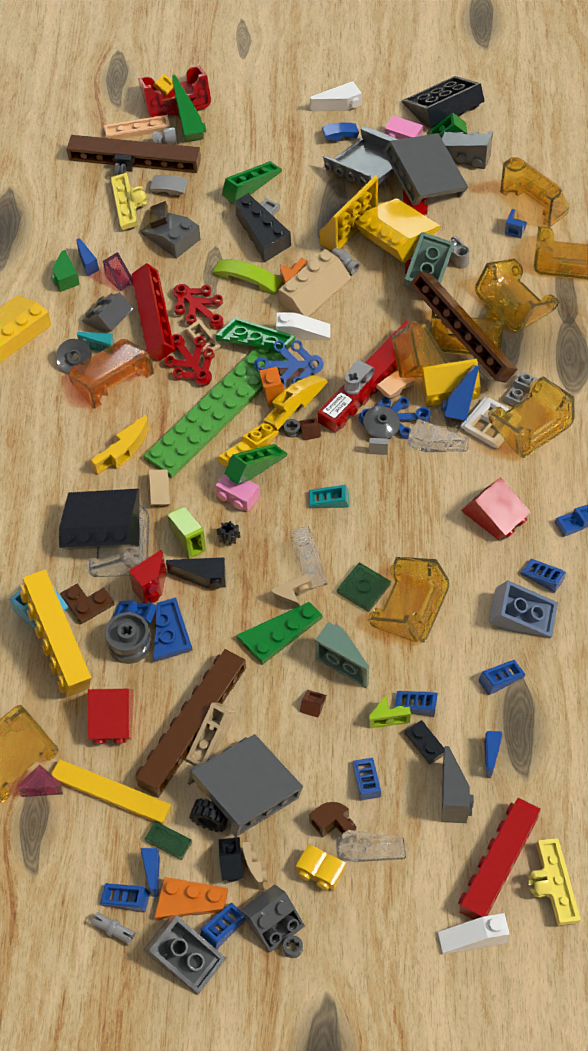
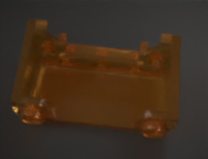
[69,339,154,409]

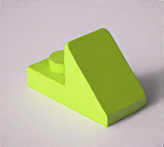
[369,696,411,728]

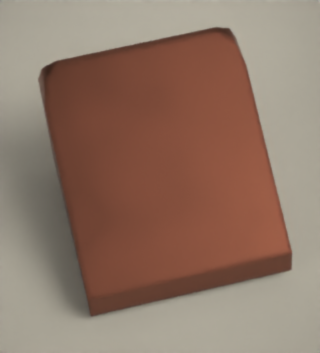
[299,418,321,440]
[300,690,327,717]

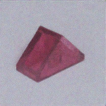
[103,252,133,291]
[18,764,63,797]

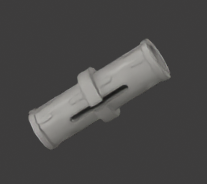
[91,912,136,945]

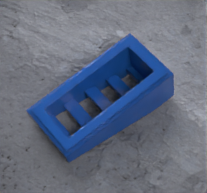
[76,238,99,276]
[521,559,566,593]
[479,659,526,695]
[394,691,438,717]
[484,731,502,778]
[353,757,381,801]
[141,848,160,897]
[100,883,150,912]
[200,903,245,950]

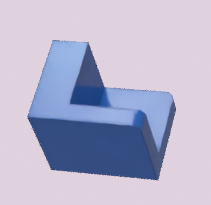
[505,209,527,239]

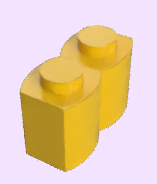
[295,844,346,891]

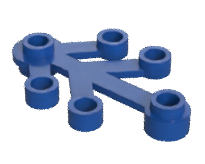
[253,340,324,386]
[359,397,431,440]

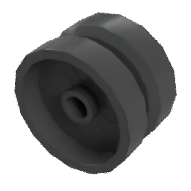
[105,612,152,664]

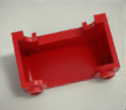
[138,65,211,117]

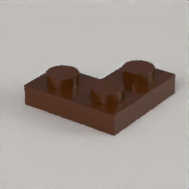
[61,583,115,624]

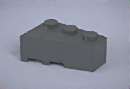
[441,132,493,169]

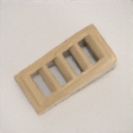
[185,319,221,356]

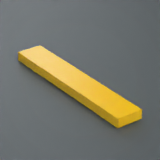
[50,759,172,825]

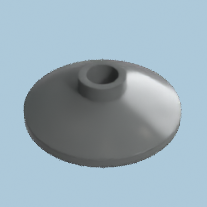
[56,339,92,375]
[363,406,400,439]

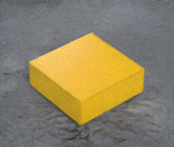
[153,74,173,96]

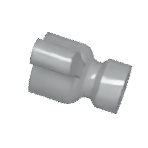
[152,127,177,144]
[332,248,360,275]

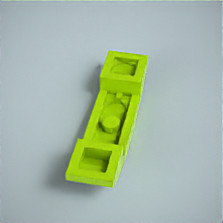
[212,259,282,295]

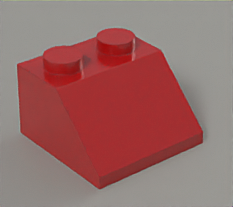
[129,550,167,603]

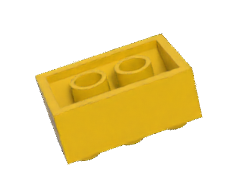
[421,359,481,407]

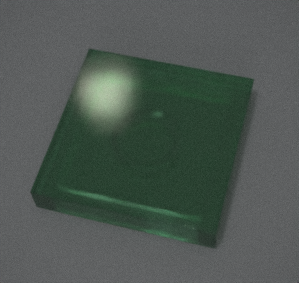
[337,562,391,612]

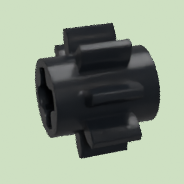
[216,521,241,546]

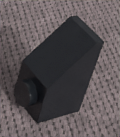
[218,837,243,882]

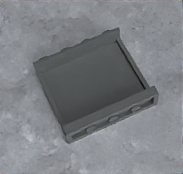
[323,126,398,187]
[383,133,468,206]
[188,734,303,838]

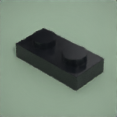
[405,720,445,765]

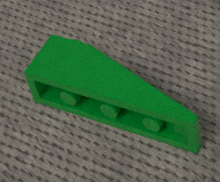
[172,75,206,142]
[222,161,282,204]
[224,444,288,484]

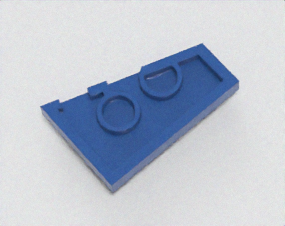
[153,597,193,662]

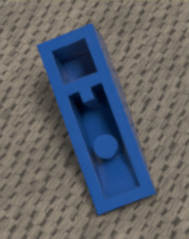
[441,365,479,421]

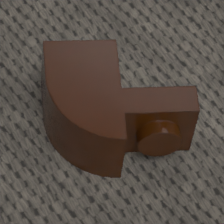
[309,802,357,843]

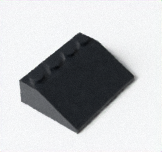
[402,76,485,127]
[59,488,140,550]

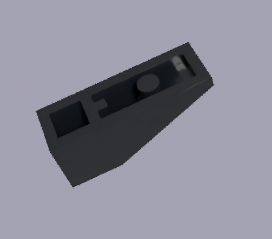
[166,557,226,589]

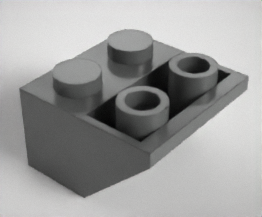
[82,292,133,333]
[240,885,305,952]

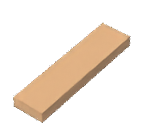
[104,115,170,139]

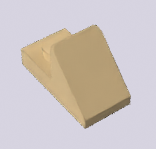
[271,574,313,607]

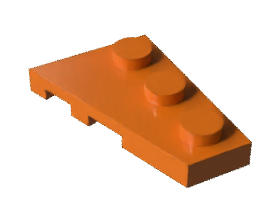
[155,877,228,921]

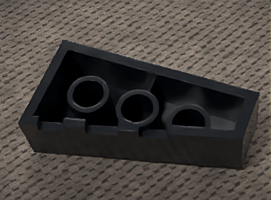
[235,193,291,263]

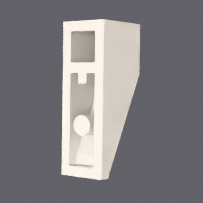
[310,81,362,111]
[276,313,330,340]
[438,913,510,954]

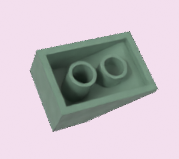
[403,232,455,289]
[315,622,369,688]

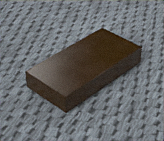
[149,201,168,228]

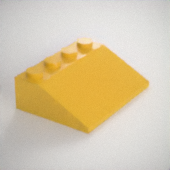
[319,176,378,251]
[355,198,441,264]
[0,295,51,363]

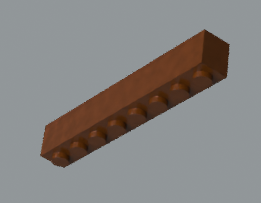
[67,135,201,173]
[409,271,518,383]
[136,649,246,798]

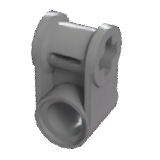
[449,236,469,268]
[344,360,375,395]

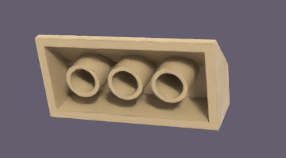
[279,249,352,317]

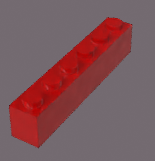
[131,263,175,361]
[458,798,541,920]

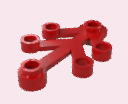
[173,284,224,330]
[164,334,215,386]

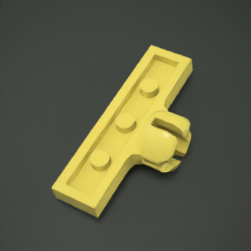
[111,173,147,230]
[528,838,581,926]

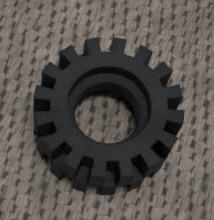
[189,798,229,832]

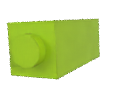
[167,507,206,559]

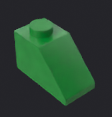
[429,113,468,138]
[51,250,80,292]

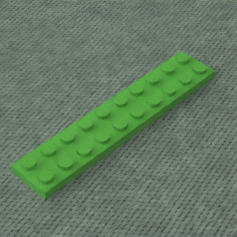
[144,347,288,478]

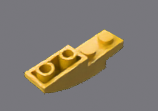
[264,375,328,430]
[91,415,149,475]
[217,422,279,468]

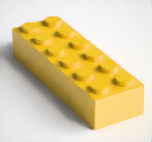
[20,569,92,698]

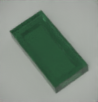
[144,821,192,860]

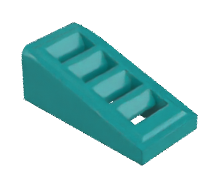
[77,332,115,355]
[309,484,349,508]

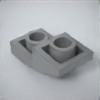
[150,175,188,196]
[504,372,537,409]

